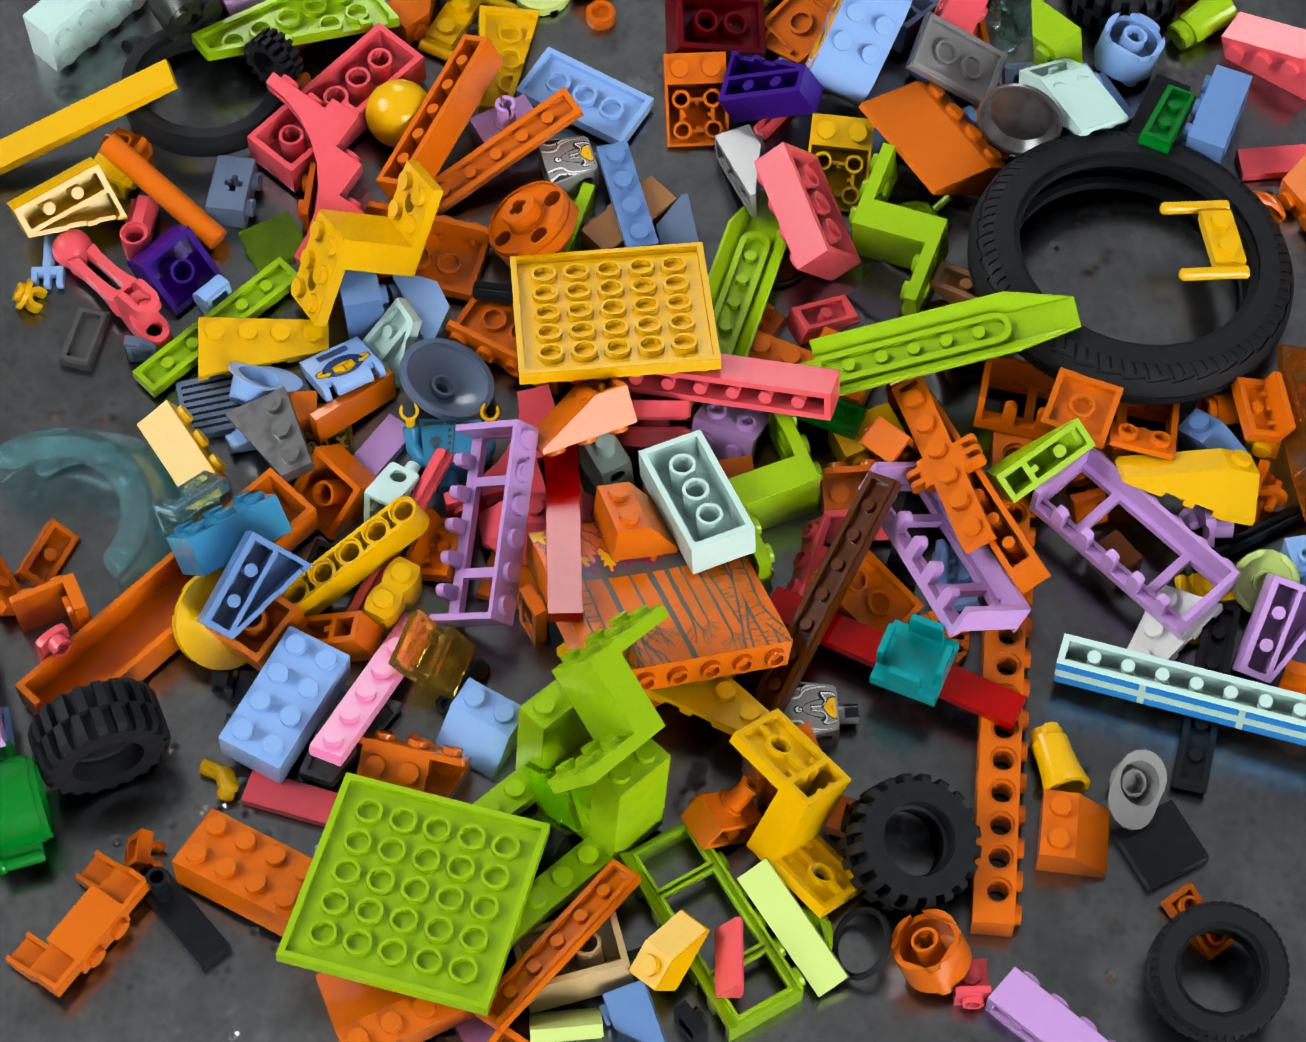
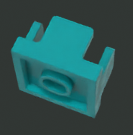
[869,614,960,707]

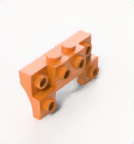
[5,850,150,998]

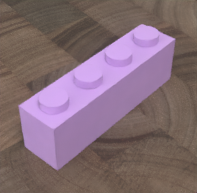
[985,967,1116,1042]

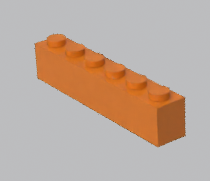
[376,34,504,201]

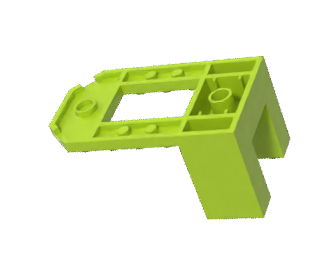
[473,679,671,948]

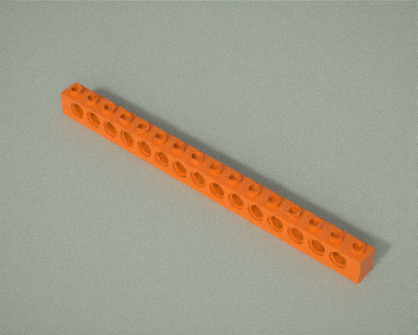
[969,431,1036,937]

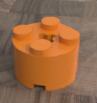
[891,908,973,995]

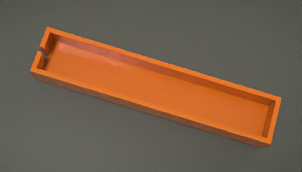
[15,467,320,715]

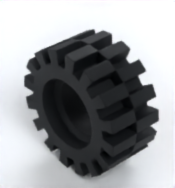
[244,28,304,85]

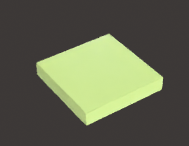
[529,1007,604,1042]

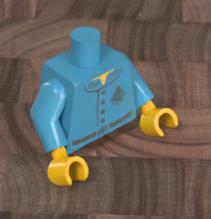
[399,403,502,494]

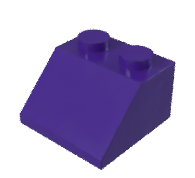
[126,225,224,316]

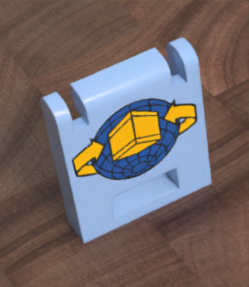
[299,336,386,402]

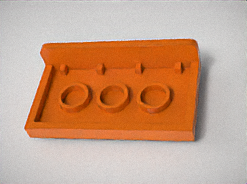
[366,201,491,301]
[445,296,567,395]

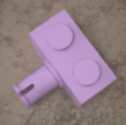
[469,94,533,148]

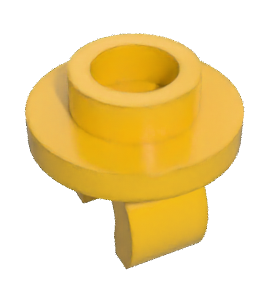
[12,279,48,313]

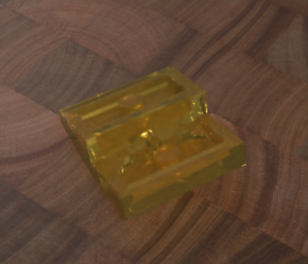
[388,609,476,699]

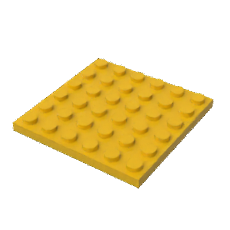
[510,242,721,385]

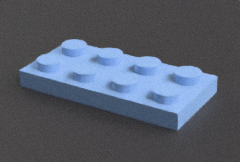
[516,46,654,144]

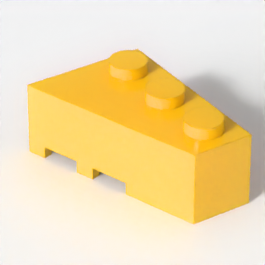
[7,157,128,238]

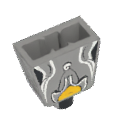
[537,136,601,199]
[784,682,859,747]

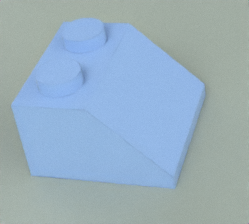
[435,677,521,781]

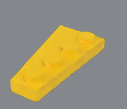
[478,5,540,113]
[197,317,329,382]

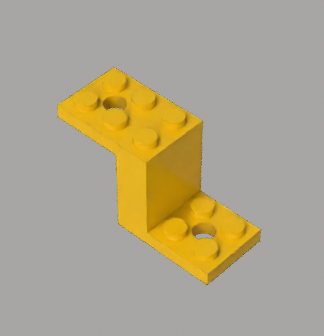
[291,160,444,326]
[729,708,864,918]

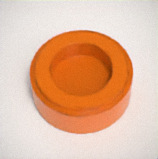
[586,0,616,31]

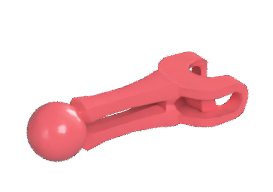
[52,229,172,348]

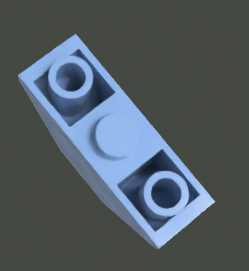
[387,274,451,342]

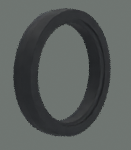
[121,29,284,157]

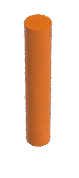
[99,133,228,250]

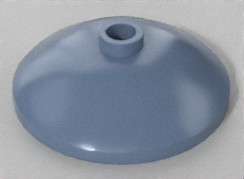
[399,338,495,421]

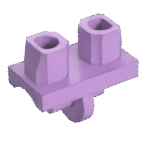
[1178,504,1234,548]

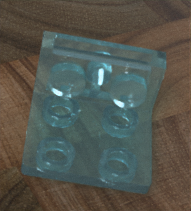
[151,470,231,551]

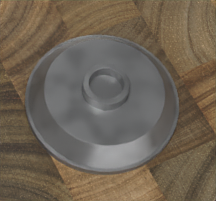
[977,83,1063,156]

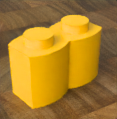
[364,556,423,637]

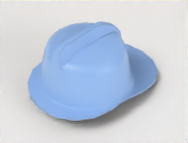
[228,362,303,405]

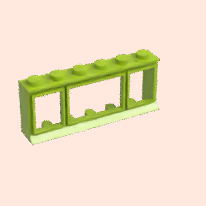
[619,822,805,1042]

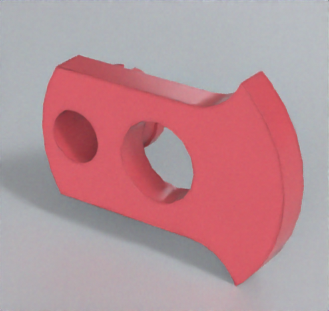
[35,623,72,663]

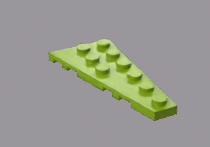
[191,0,400,61]

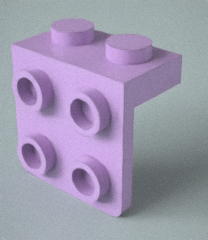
[691,403,769,460]

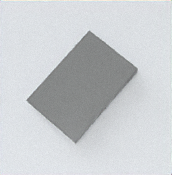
[905,11,1008,107]

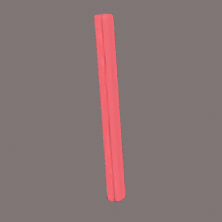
[346,448,454,613]

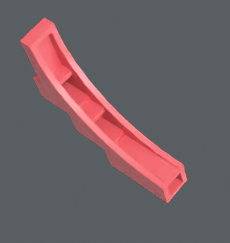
[266,72,365,265]

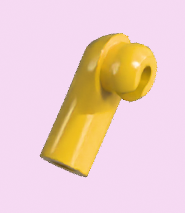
[199,758,239,802]

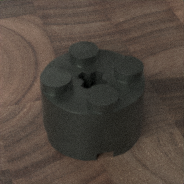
[149,0,222,46]

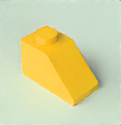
[629,910,710,991]

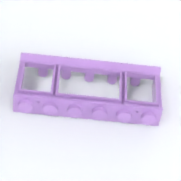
[429,419,539,629]
[1029,447,1240,640]
[858,462,1031,638]

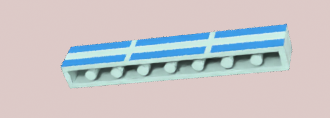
[1054,633,1306,746]

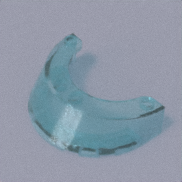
[0,428,187,594]

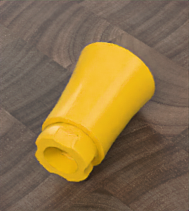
[1029,722,1091,794]

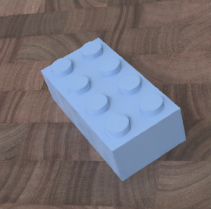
[218,626,351,784]

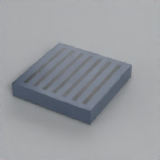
[175,374,242,439]

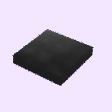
[1111,799,1210,892]

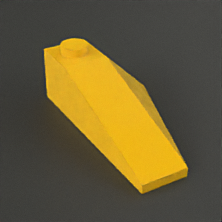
[1115,448,1260,526]

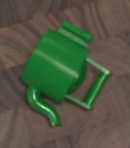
[0,740,55,875]

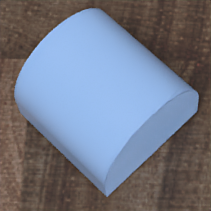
[192,274,233,314]

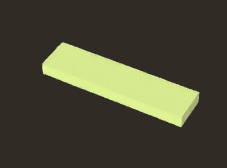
[737,858,850,997]

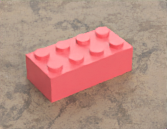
[754,142,861,281]

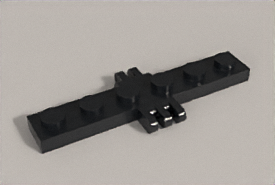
[1171,602,1242,794]

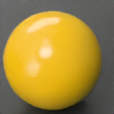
[365,79,428,148]

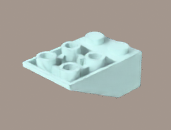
[1018,57,1128,136]

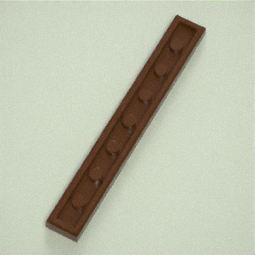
[752,471,902,713]

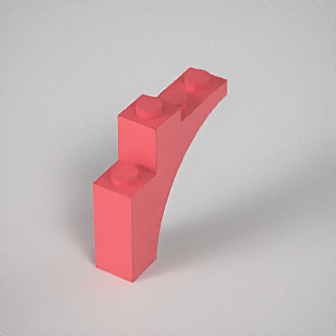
[443,384,555,518]

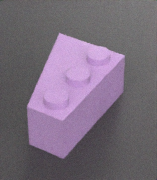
[1231,574,1306,683]

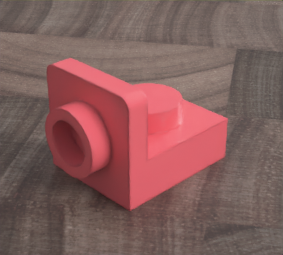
[952,958,992,1009]

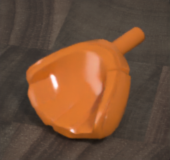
[1252,191,1286,223]

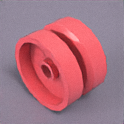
[618,397,691,449]

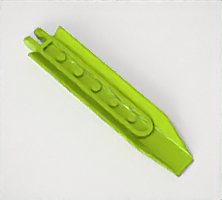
[708,191,787,357]
[800,291,1081,396]

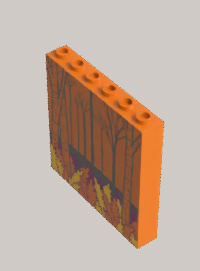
[525,522,793,692]

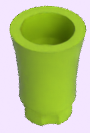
[1167,0,1238,50]

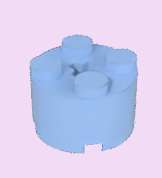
[1093,12,1165,87]

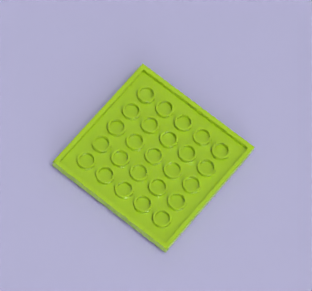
[276,772,550,1017]

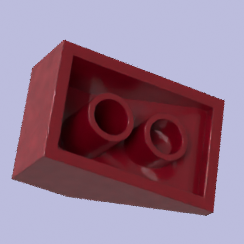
[665,0,766,60]

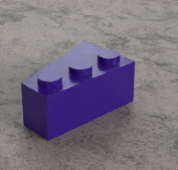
[718,50,823,123]

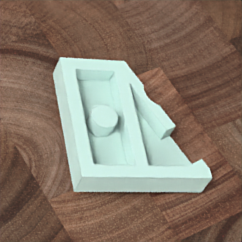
[362,297,422,388]

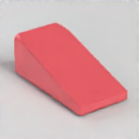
[786,294,860,345]

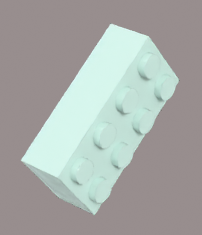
[23,0,147,72]
[638,429,756,575]

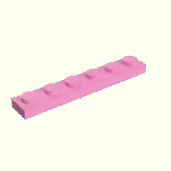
[309,612,435,767]

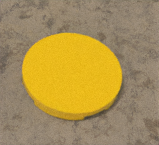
[172,567,247,671]

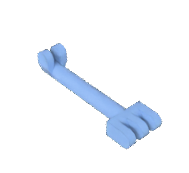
[31,233,66,290]

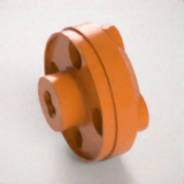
[488,181,579,267]

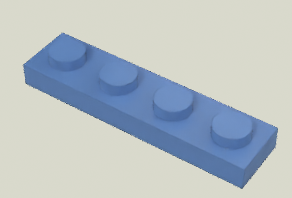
[596,140,659,248]

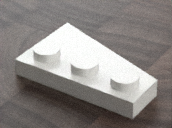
[1127,585,1223,661]

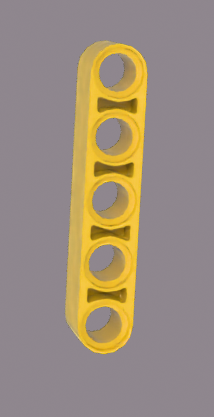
[281,496,430,616]

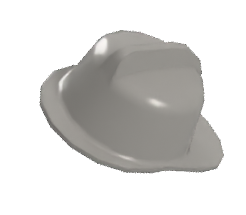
[1108,749,1167,830]

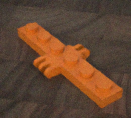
[895,381,997,554]

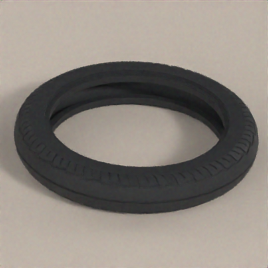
[967,131,1294,405]

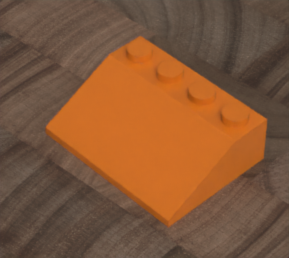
[858,81,1006,195]
[315,973,476,1042]

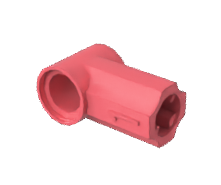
[120,195,159,261]

